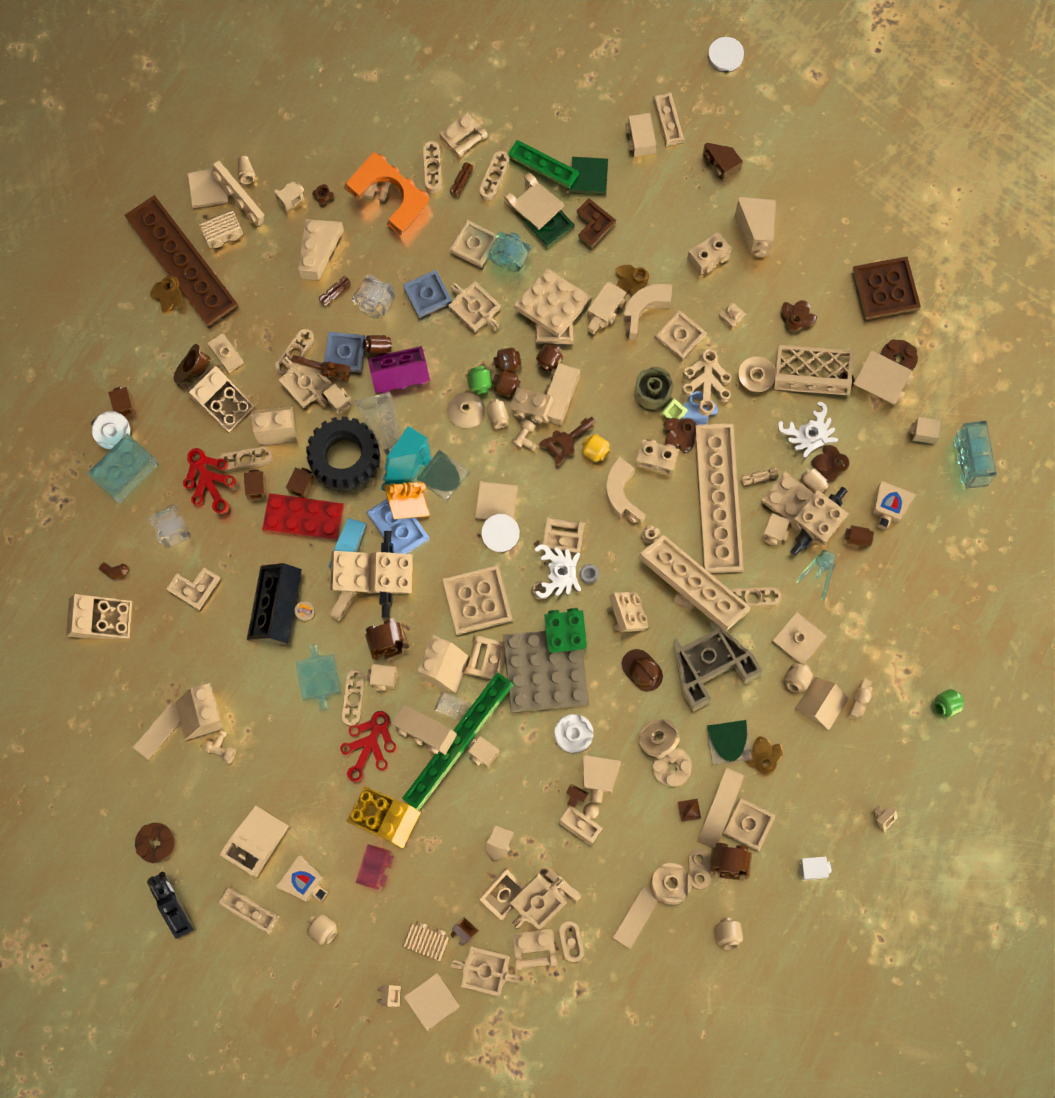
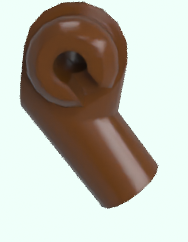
[99,562,129,579]

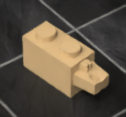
[587,281,627,335]

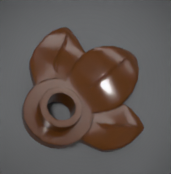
[781,300,817,331]
[663,418,696,454]
[811,445,850,482]

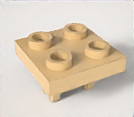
[607,592,649,632]

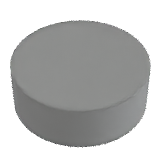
[580,564,599,584]

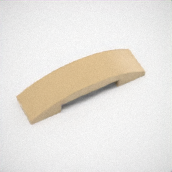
[697,768,744,848]

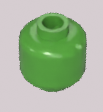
[467,366,493,395]
[934,689,964,718]

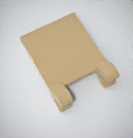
[503,173,564,230]

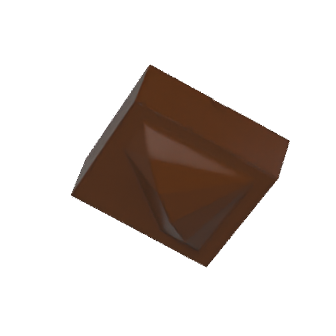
[678,798,701,822]

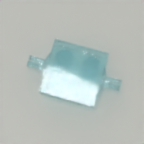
[295,644,341,710]

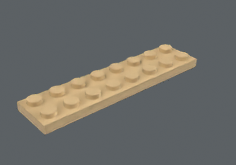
[695,423,744,573]

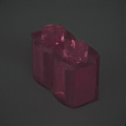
[356,844,394,890]

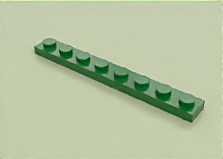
[402,672,514,811]

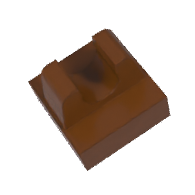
[566,784,589,808]
[451,917,479,945]

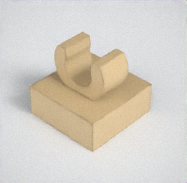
[719,302,746,329]
[874,805,898,832]
[377,985,401,1007]

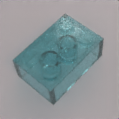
[954,421,997,489]
[87,433,158,504]

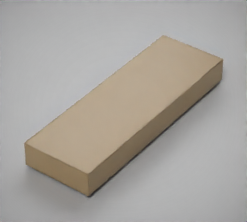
[653,92,684,147]
[133,702,180,760]
[217,886,279,934]
[613,886,658,949]

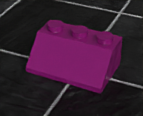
[368,346,430,393]

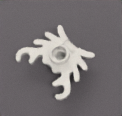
[778,402,838,458]
[535,545,581,598]

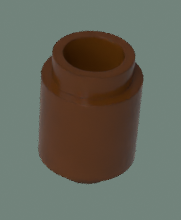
[363,335,392,354]
[844,525,874,547]

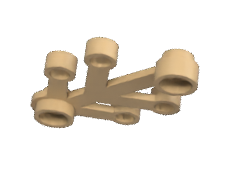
[682,349,732,416]

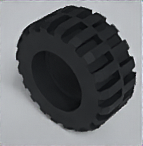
[306,416,381,492]

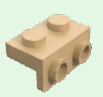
[509,387,553,424]

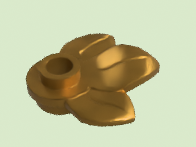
[615,265,649,296]
[150,275,182,312]
[743,736,783,774]

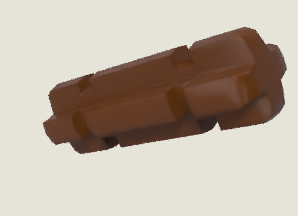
[450,162,473,196]
[319,276,351,306]

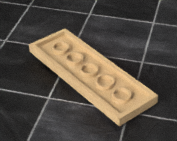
[638,535,751,632]

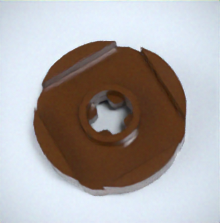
[880,339,918,371]
[135,823,176,863]

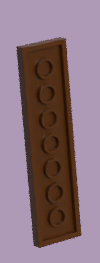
[124,195,238,327]

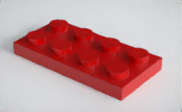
[262,493,344,542]

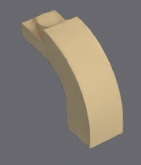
[623,284,672,340]
[606,457,645,525]

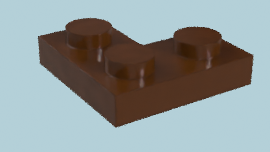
[577,198,616,248]

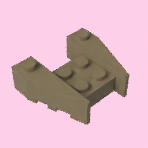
[674,620,763,712]

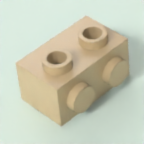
[687,231,731,275]
[635,439,679,476]

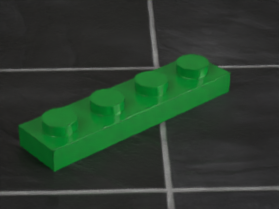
[508,140,579,189]

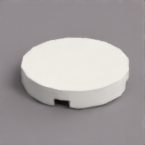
[708,37,744,71]
[92,411,130,449]
[482,514,520,552]
[554,714,593,754]

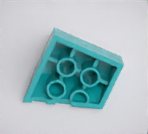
[381,426,431,491]

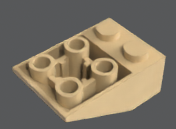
[186,366,255,433]
[66,594,132,639]
[220,806,289,878]

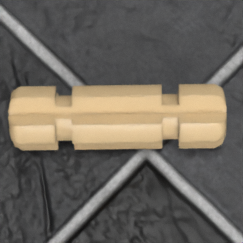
[741,467,779,486]

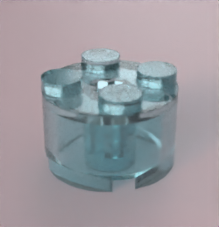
[488,232,532,272]

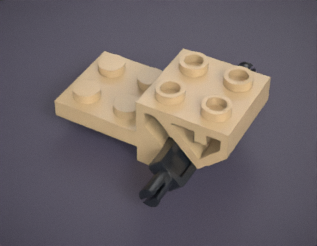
[761,472,849,557]
[330,531,413,618]

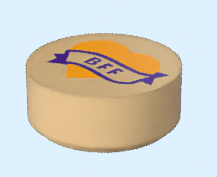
[295,601,315,621]

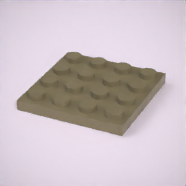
[503,631,589,712]

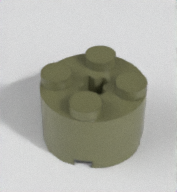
[635,367,674,410]

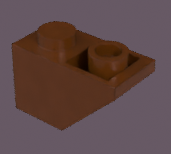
[703,143,743,180]

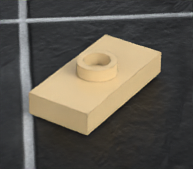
[208,333,244,373]
[544,870,581,904]

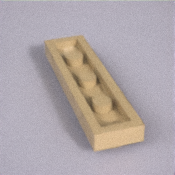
[212,161,265,227]

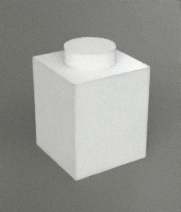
[800,857,831,881]

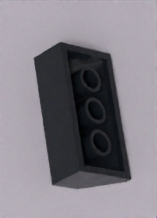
[247,563,302,645]

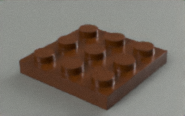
[853,256,921,320]

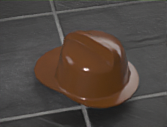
[174,344,211,384]
[622,649,663,691]

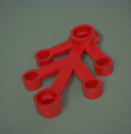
[183,448,236,514]
[340,711,396,783]

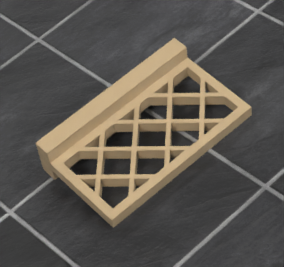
[774,345,854,396]

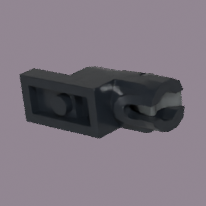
[147,872,194,939]

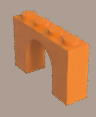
[344,152,430,236]

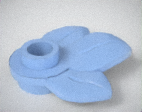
[681,391,718,425]

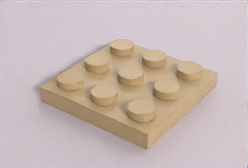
[514,268,592,338]
[442,565,513,635]

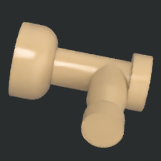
[511,419,538,451]
[205,730,236,764]

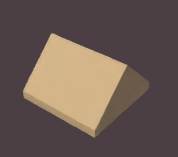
[795,677,849,731]
[478,868,524,921]

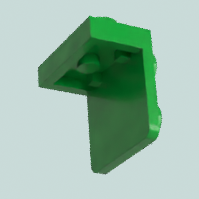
[544,608,587,653]

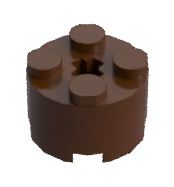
[365,619,409,660]
[709,843,752,880]

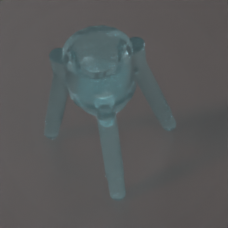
[797,550,836,601]

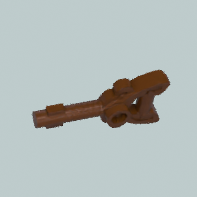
[291,355,351,382]
[539,417,596,467]

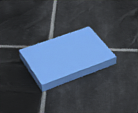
[366,499,429,554]

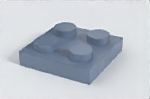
[403,270,452,318]
[324,331,366,373]

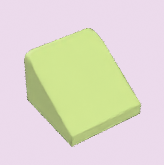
[660,398,688,420]

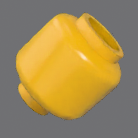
[581,434,610,462]

